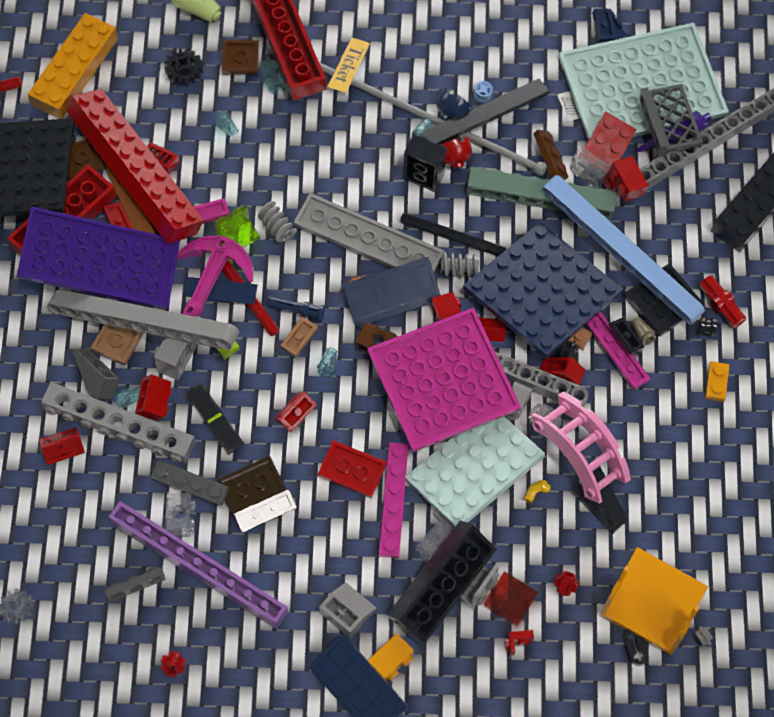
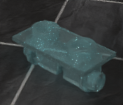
[259,55,286,94]

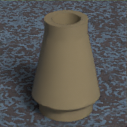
[631,317,656,346]

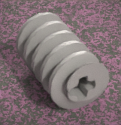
[258,201,297,243]
[440,252,479,278]

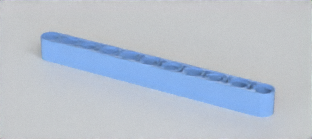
[542,175,705,325]

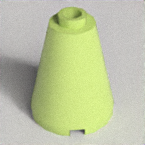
[171,0,221,22]

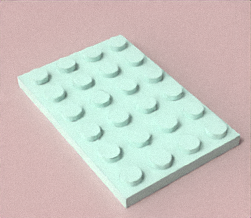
[405,417,545,527]

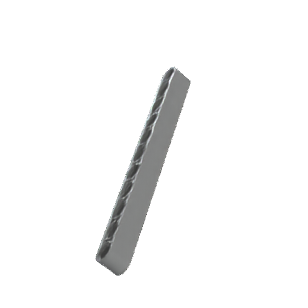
[640,88,774,189]
[47,289,239,350]

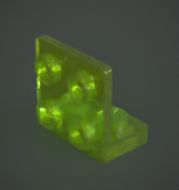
[214,205,260,248]

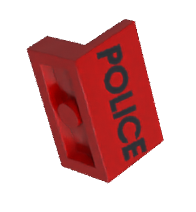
[39,427,85,465]

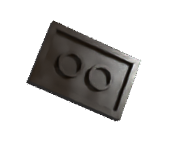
[216,456,287,516]

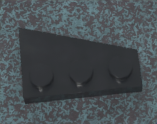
[571,466,628,534]

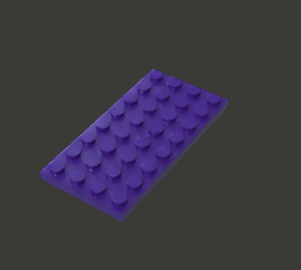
[16,206,180,310]

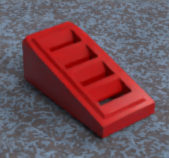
[147,142,180,174]

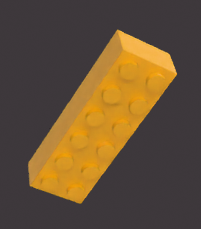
[28,13,118,119]

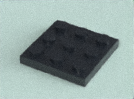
[625,263,705,337]

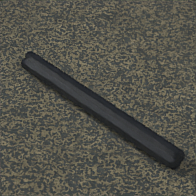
[400,213,506,256]

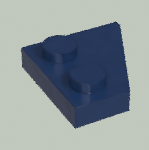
[592,8,631,42]

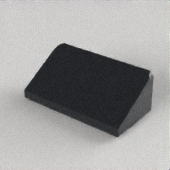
[608,318,644,355]

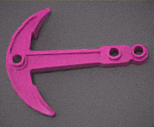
[177,235,254,317]

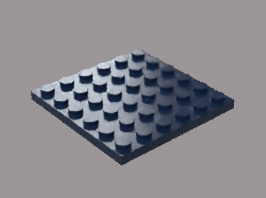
[463,222,623,359]

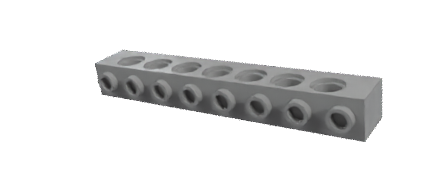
[41,382,195,463]

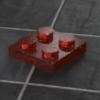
[483,571,539,627]

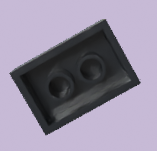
[402,134,448,193]

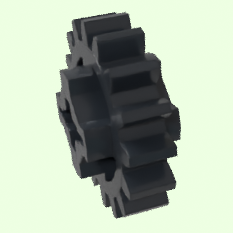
[164,48,203,86]

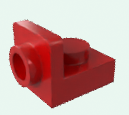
[504,630,534,656]

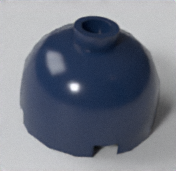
[436,87,473,121]

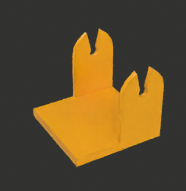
[600,547,708,655]

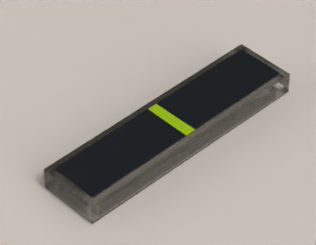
[186,383,244,455]

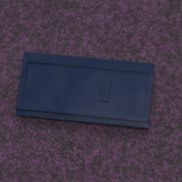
[342,256,441,328]
[309,633,409,717]

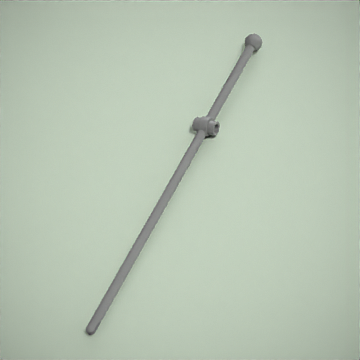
[319,62,547,176]

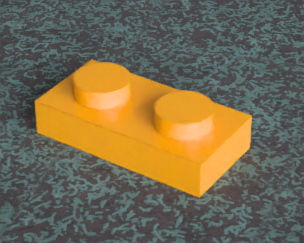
[705,361,730,402]

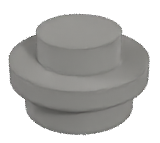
[695,627,713,646]

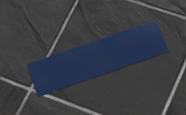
[184,277,258,304]

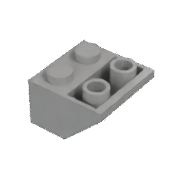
[319,583,377,639]

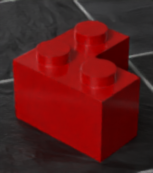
[604,156,649,201]

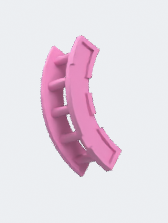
[531,392,631,504]

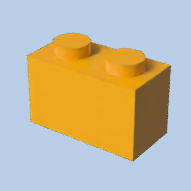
[368,633,414,681]

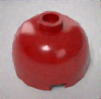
[442,137,472,169]

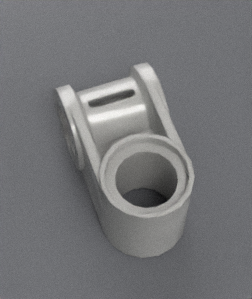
[506,381,533,420]

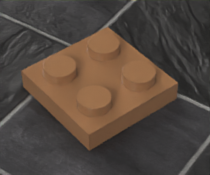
[91,324,143,366]

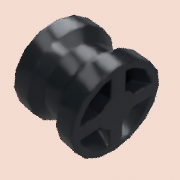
[698,317,717,336]

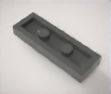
[104,567,166,603]

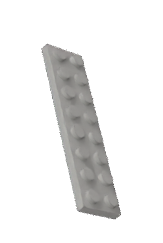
[293,193,444,272]

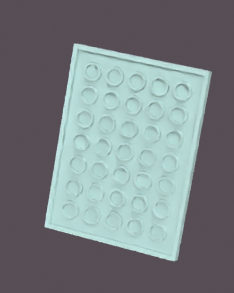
[559,23,729,140]

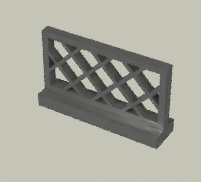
[639,84,703,157]

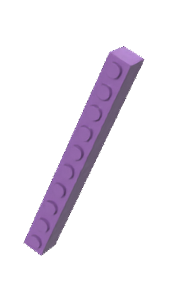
[108,501,288,629]

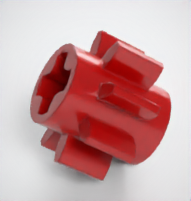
[553,571,579,596]
[160,651,186,677]

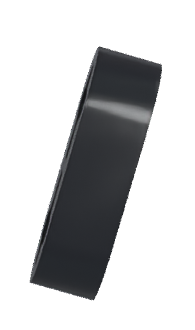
[623,629,649,666]

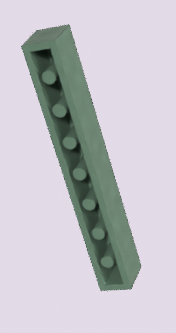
[467,167,617,220]

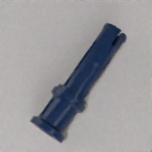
[266,295,325,322]

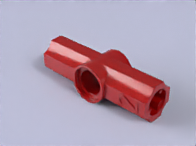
[699,275,747,329]

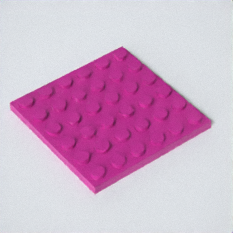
[367,308,521,452]

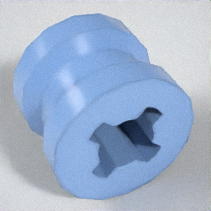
[474,81,493,104]

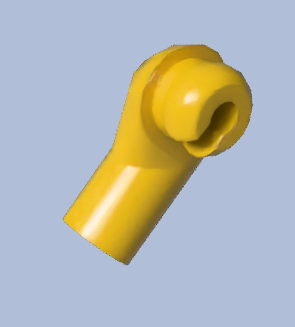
[523,480,550,504]

